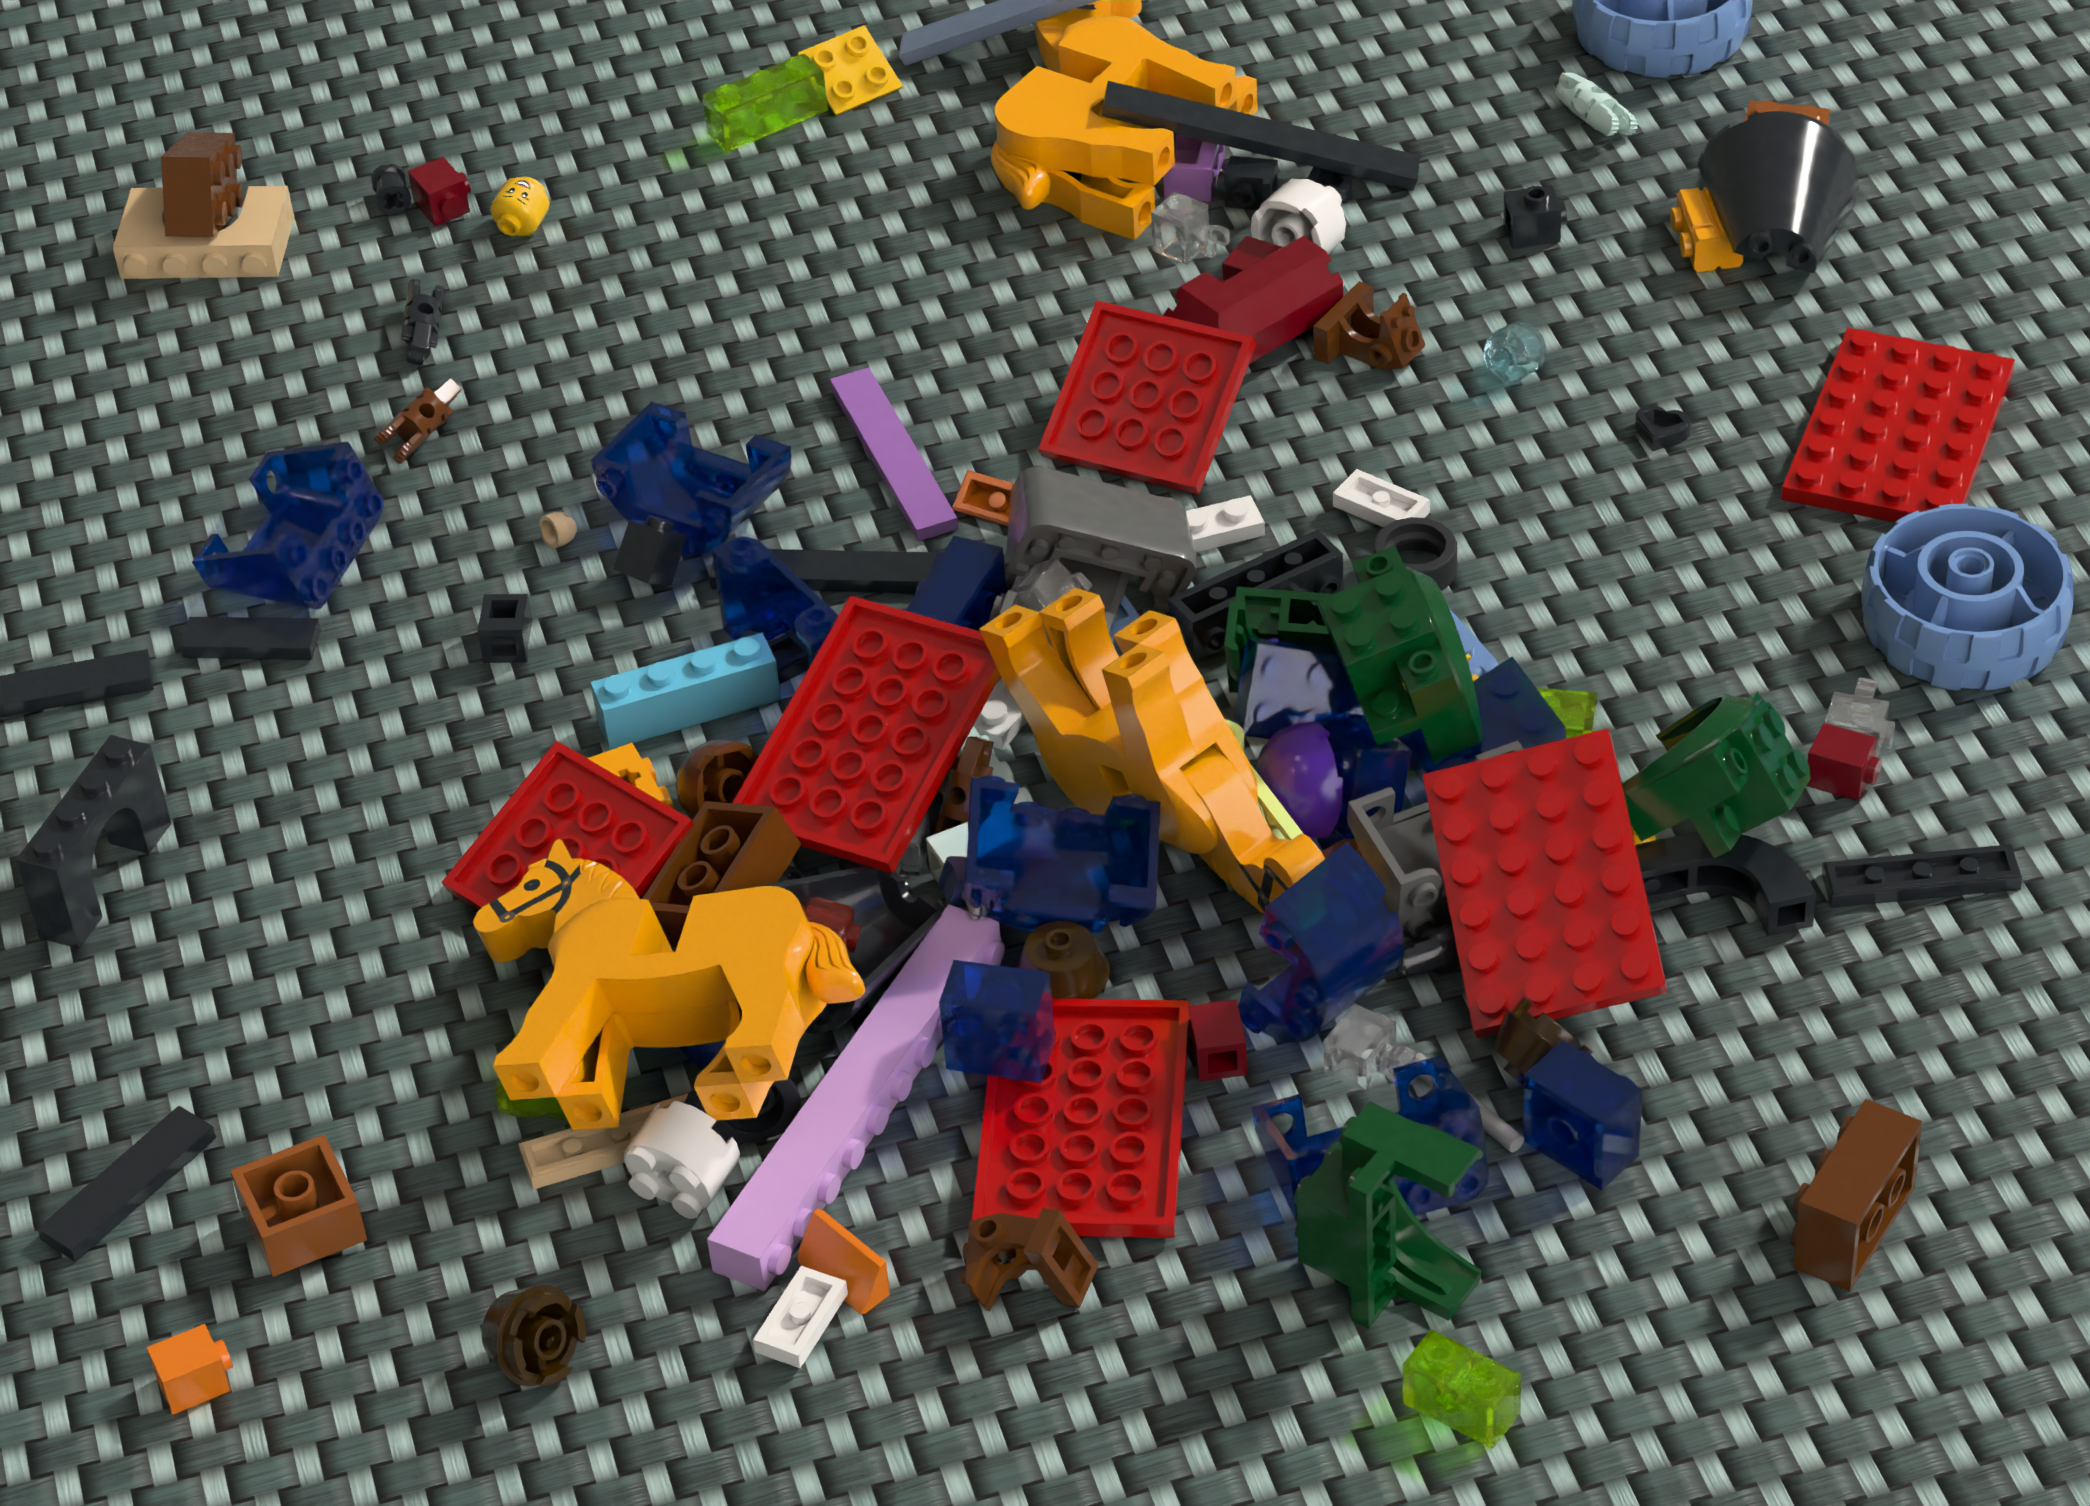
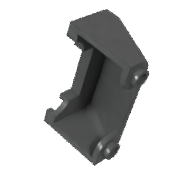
[1004,466,1197,612]

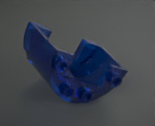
[590,401,792,555]
[964,775,1161,934]
[1238,842,1403,1043]

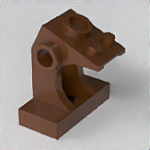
[1313,281,1426,370]
[960,1208,1099,1311]

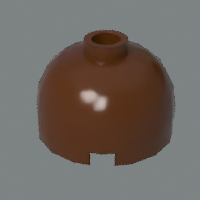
[676,740,759,820]

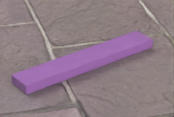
[830,368,958,541]

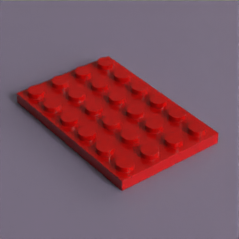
[1781,327,2015,522]
[733,596,1001,874]
[1422,728,1668,1038]
[972,997,1190,1238]

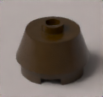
[1014,921,1110,999]
[1493,996,1593,1093]
[482,1285,586,1386]

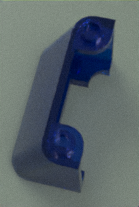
[712,536,839,667]

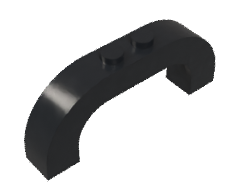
[1636,832,1816,936]

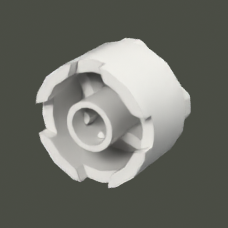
[1251,179,1346,254]
[624,1101,740,1219]

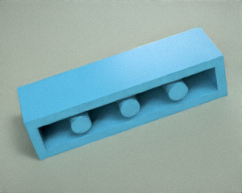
[590,633,781,750]

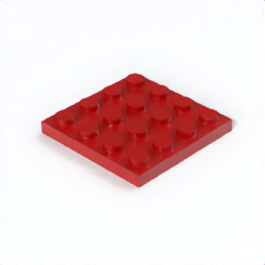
[1038,300,1256,495]
[441,740,694,953]

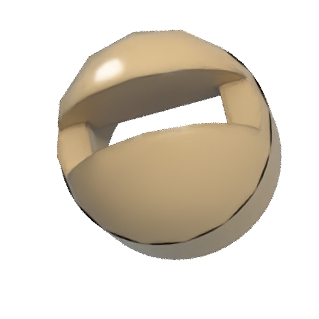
[539,512,577,549]

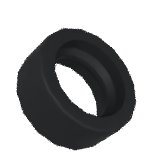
[1373,517,1457,591]

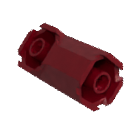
[1163,236,1344,364]

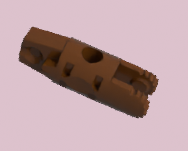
[374,378,462,464]
[933,736,994,835]

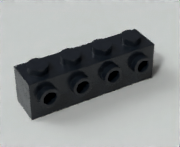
[1168,530,1344,663]

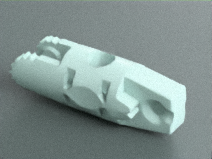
[1555,73,1638,136]

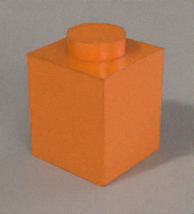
[146,1324,233,1415]

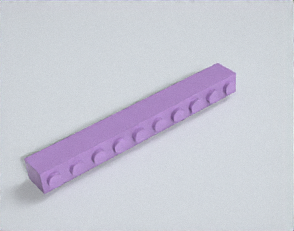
[707,904,1005,1291]

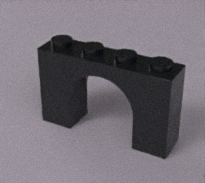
[16,735,171,949]

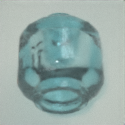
[1484,321,1546,382]

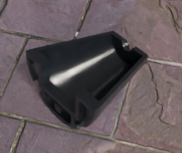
[1697,111,1859,274]
[746,865,946,1034]

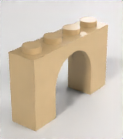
[113,186,294,279]

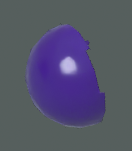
[1255,720,1343,838]

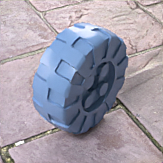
[1572,0,1753,78]
[1861,504,2074,691]

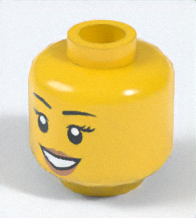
[490,177,550,236]

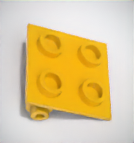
[797,25,903,116]

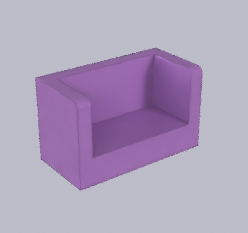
[1163,134,1225,202]

